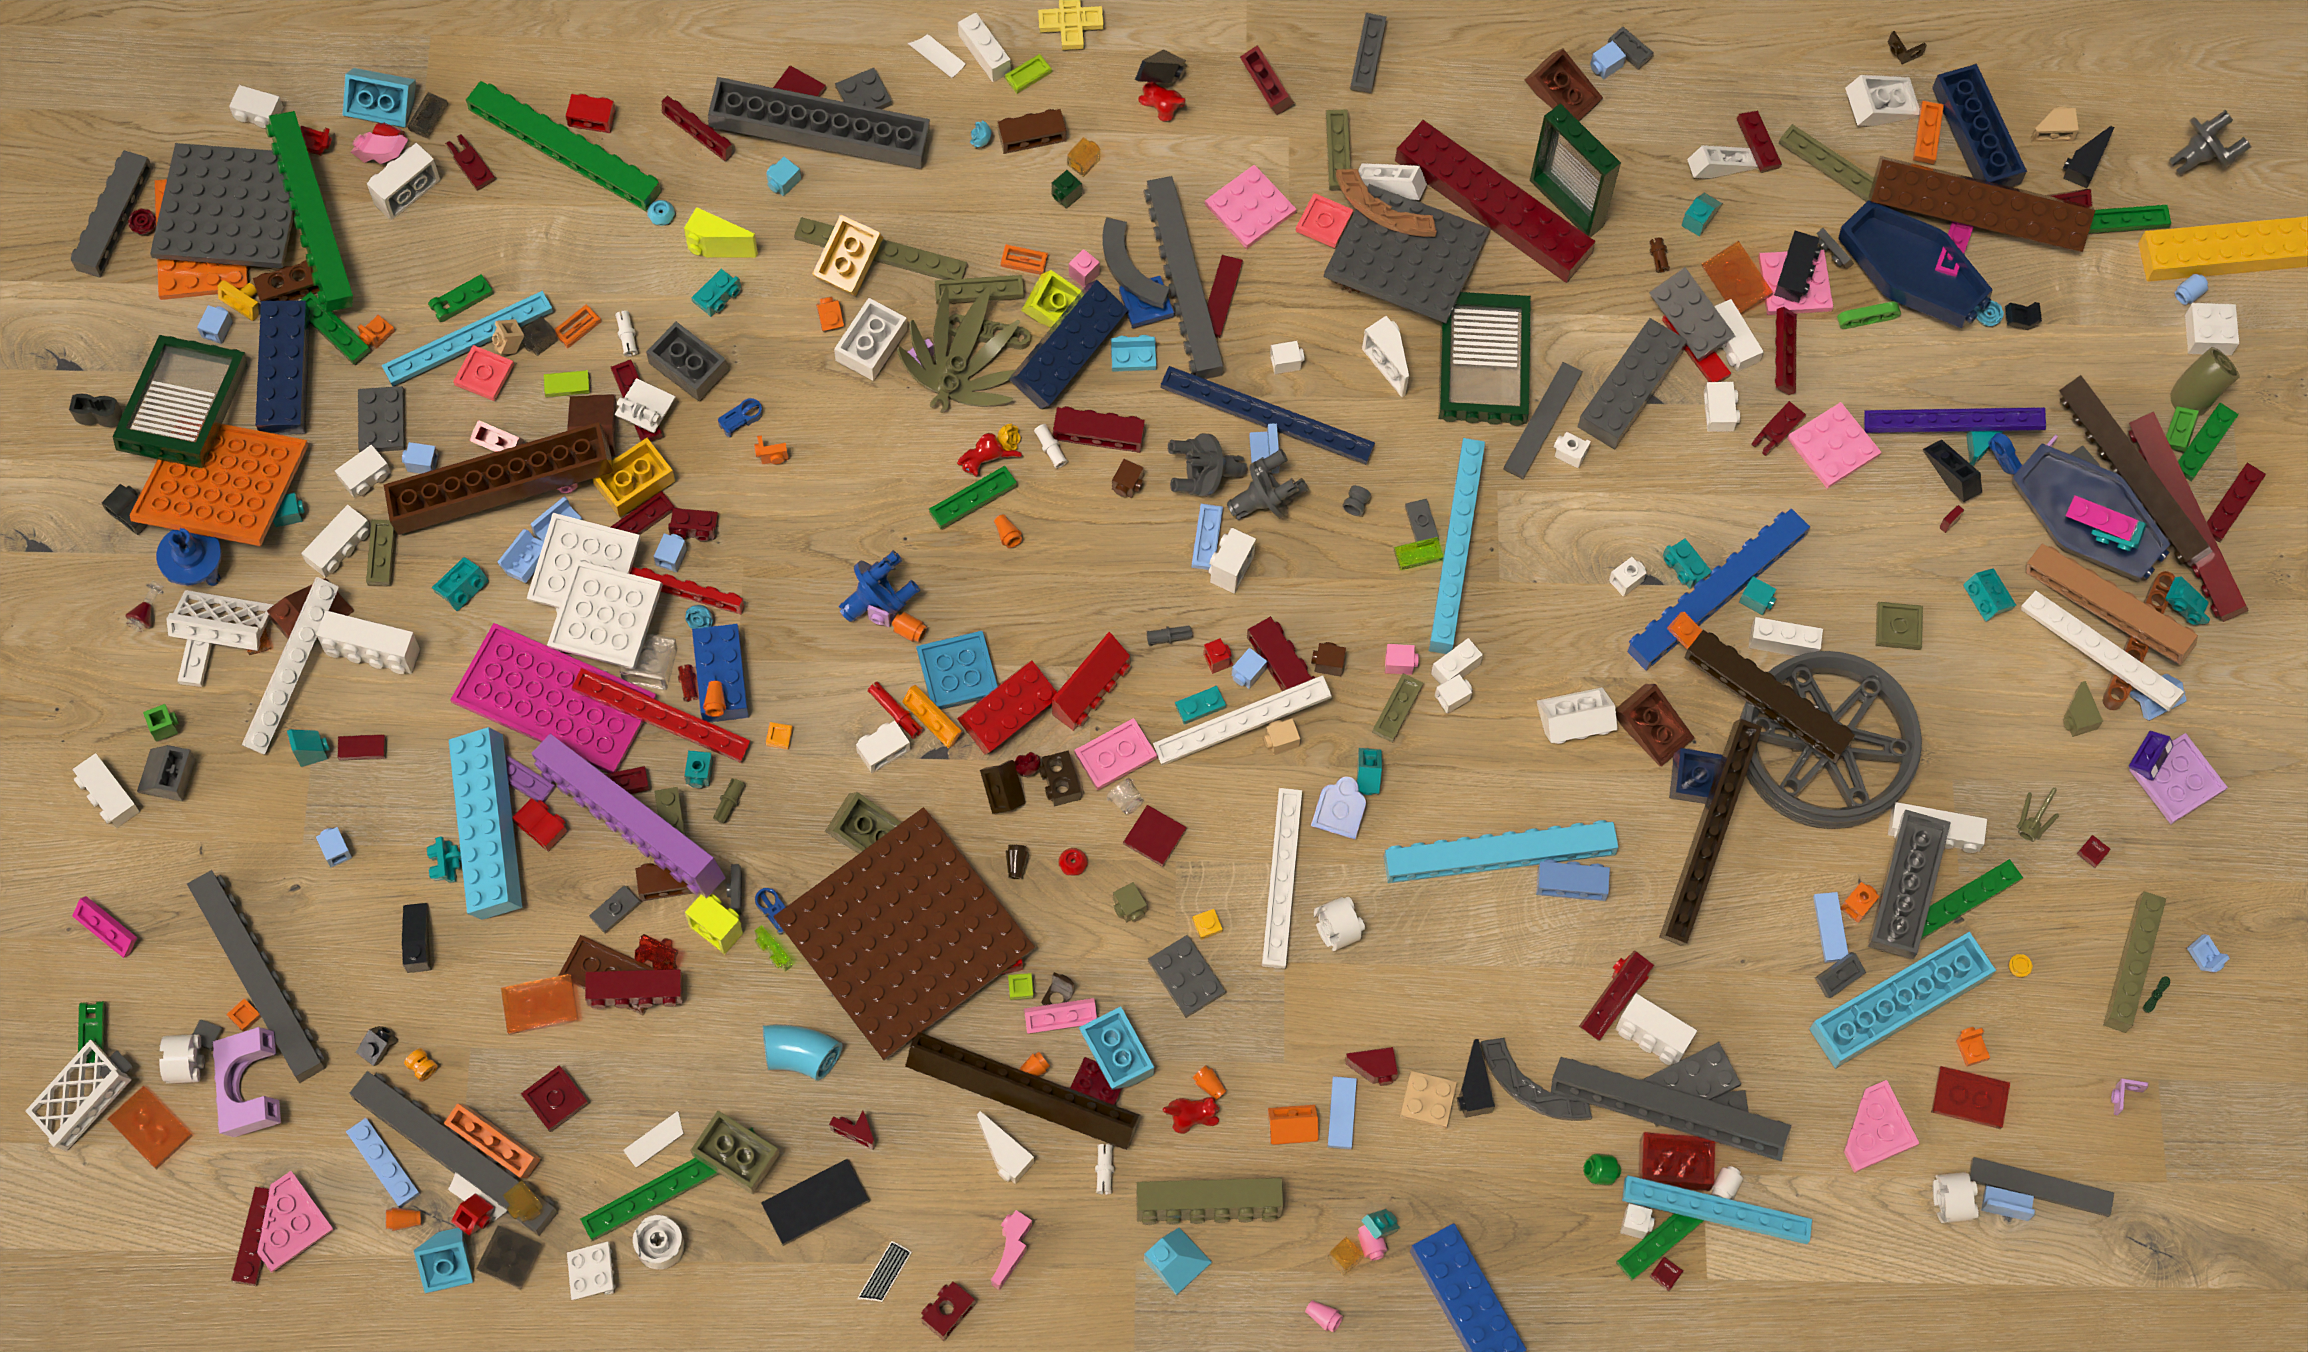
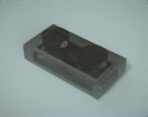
[407,92,448,138]

